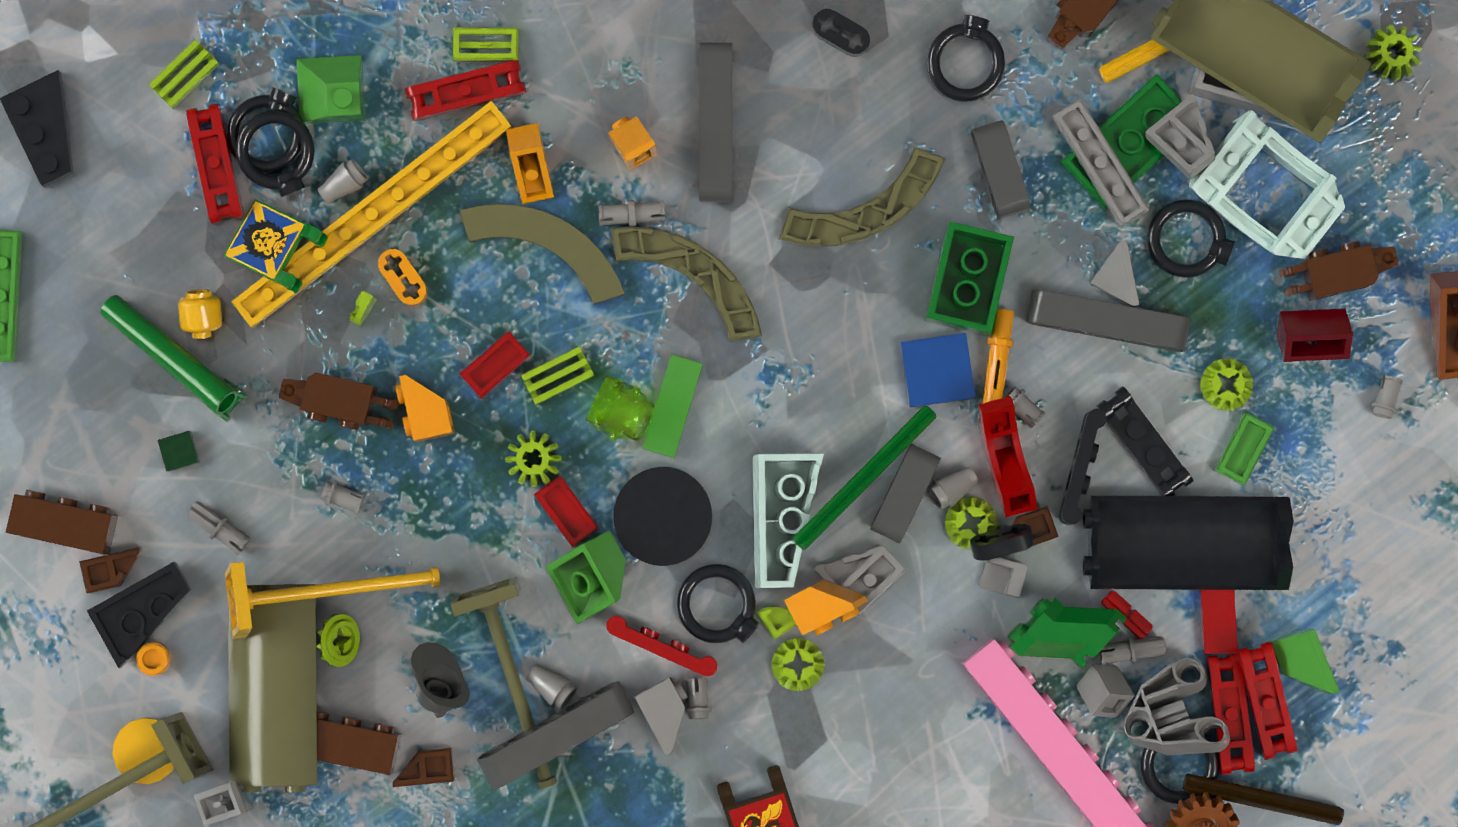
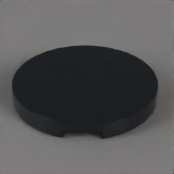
[613,467,712,566]

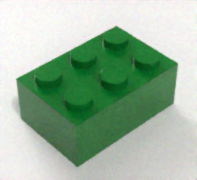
[924,221,1014,336]

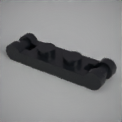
[1096,386,1194,496]
[1058,409,1107,525]

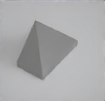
[1091,240,1139,308]
[194,780,254,827]

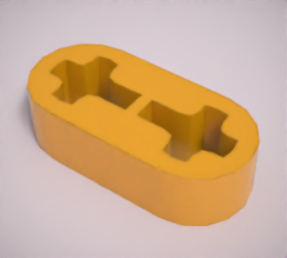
[378,249,428,306]

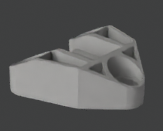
[1124,658,1230,755]

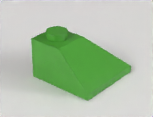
[296,55,366,124]
[545,530,626,624]
[1266,628,1340,694]

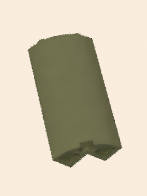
[1150,0,1371,143]
[228,584,317,793]

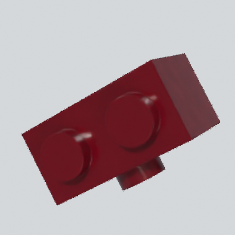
[1277,308,1353,362]

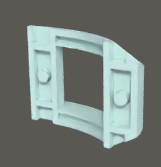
[1189,110,1345,259]

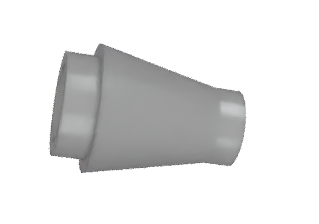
[318,159,368,204]
[928,467,979,510]
[526,664,577,710]

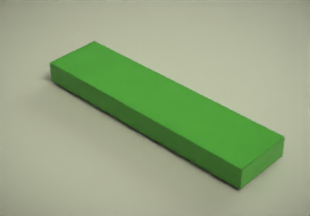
[0,230,23,362]

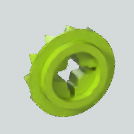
[1200,359,1253,411]
[945,497,998,550]
[316,614,360,667]
[772,638,825,691]

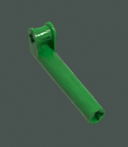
[100,295,248,422]

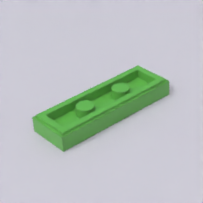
[643,354,703,459]

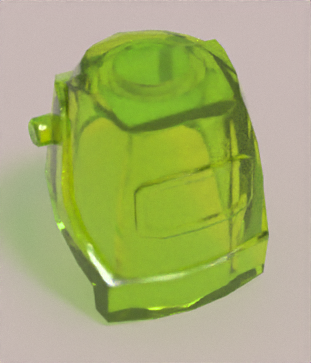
[586,376,655,441]

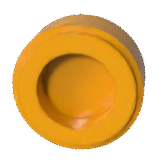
[136,642,171,676]

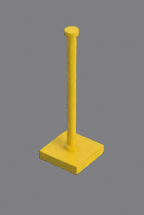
[224,562,440,639]

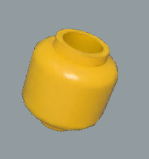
[178,289,222,339]

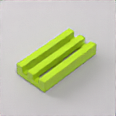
[453,27,519,62]
[148,39,220,109]
[521,346,595,405]

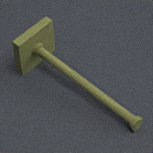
[450,576,557,789]
[29,712,214,827]

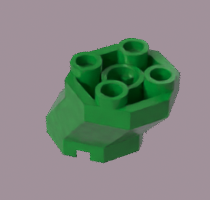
[1007,598,1127,668]

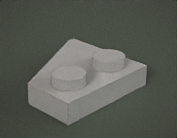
[1145,93,1215,180]
[814,545,906,616]

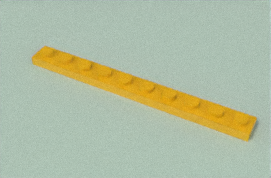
[231,101,512,328]

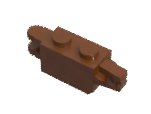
[1047,0,1119,50]
[1279,241,1399,301]
[279,372,399,430]

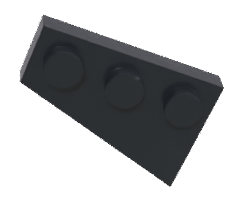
[0,70,74,188]
[87,562,192,669]

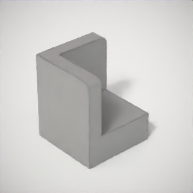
[979,558,1028,598]
[1077,664,1135,718]

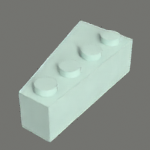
[753,454,824,588]

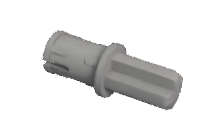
[187,502,251,555]
[1099,636,1166,665]

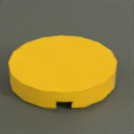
[112,717,175,784]

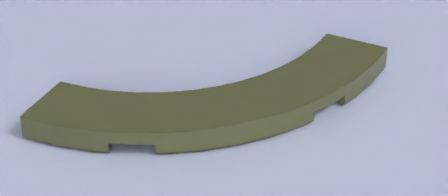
[779,148,945,247]
[459,204,625,305]
[611,227,762,342]

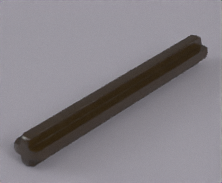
[1183,773,1344,825]

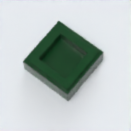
[157,431,200,472]

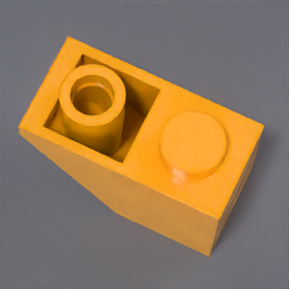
[396,375,455,442]
[784,579,868,636]

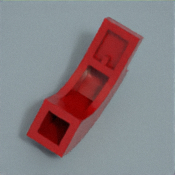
[978,396,1037,518]

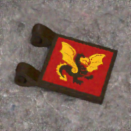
[717,765,799,827]

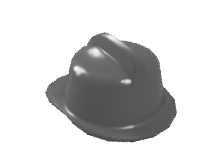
[411,642,470,718]

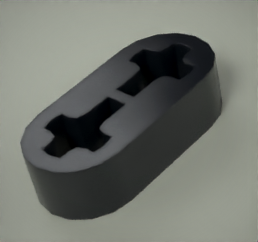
[812,9,870,57]
[970,524,1034,561]

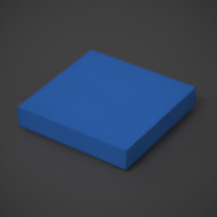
[900,333,976,408]

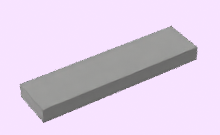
[1051,98,1150,228]

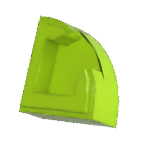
[349,290,377,327]
[757,606,797,640]

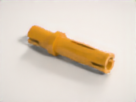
[983,309,1014,403]

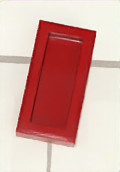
[460,331,531,399]
[534,475,599,548]
[1199,590,1238,654]

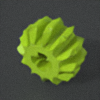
[1365,24,1422,81]
[505,431,562,487]

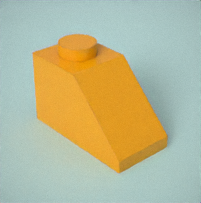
[608,116,657,171]
[506,123,554,204]

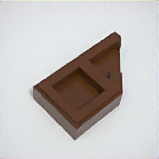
[1002,506,1059,557]
[79,547,142,594]
[392,748,455,787]

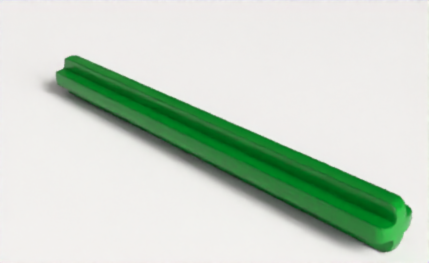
[793,405,937,550]

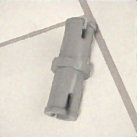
[598,200,665,227]

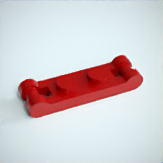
[405,60,527,121]
[186,103,244,224]
[606,615,717,676]
[1237,641,1297,760]
[1206,653,1255,775]

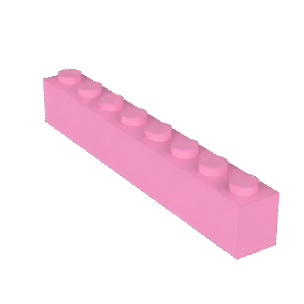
[961,639,1155,827]

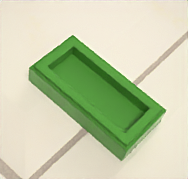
[1214,412,1275,486]

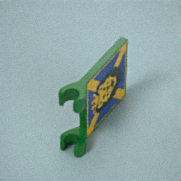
[223,199,328,293]

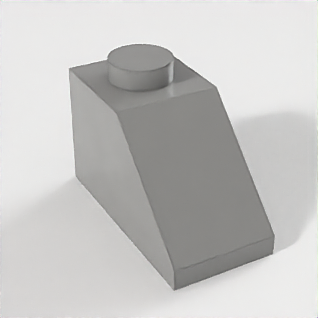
[634,677,688,756]

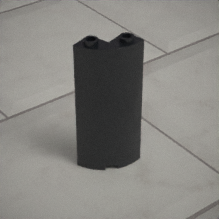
[1083,496,1294,590]

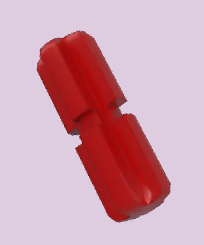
[1101,590,1153,639]

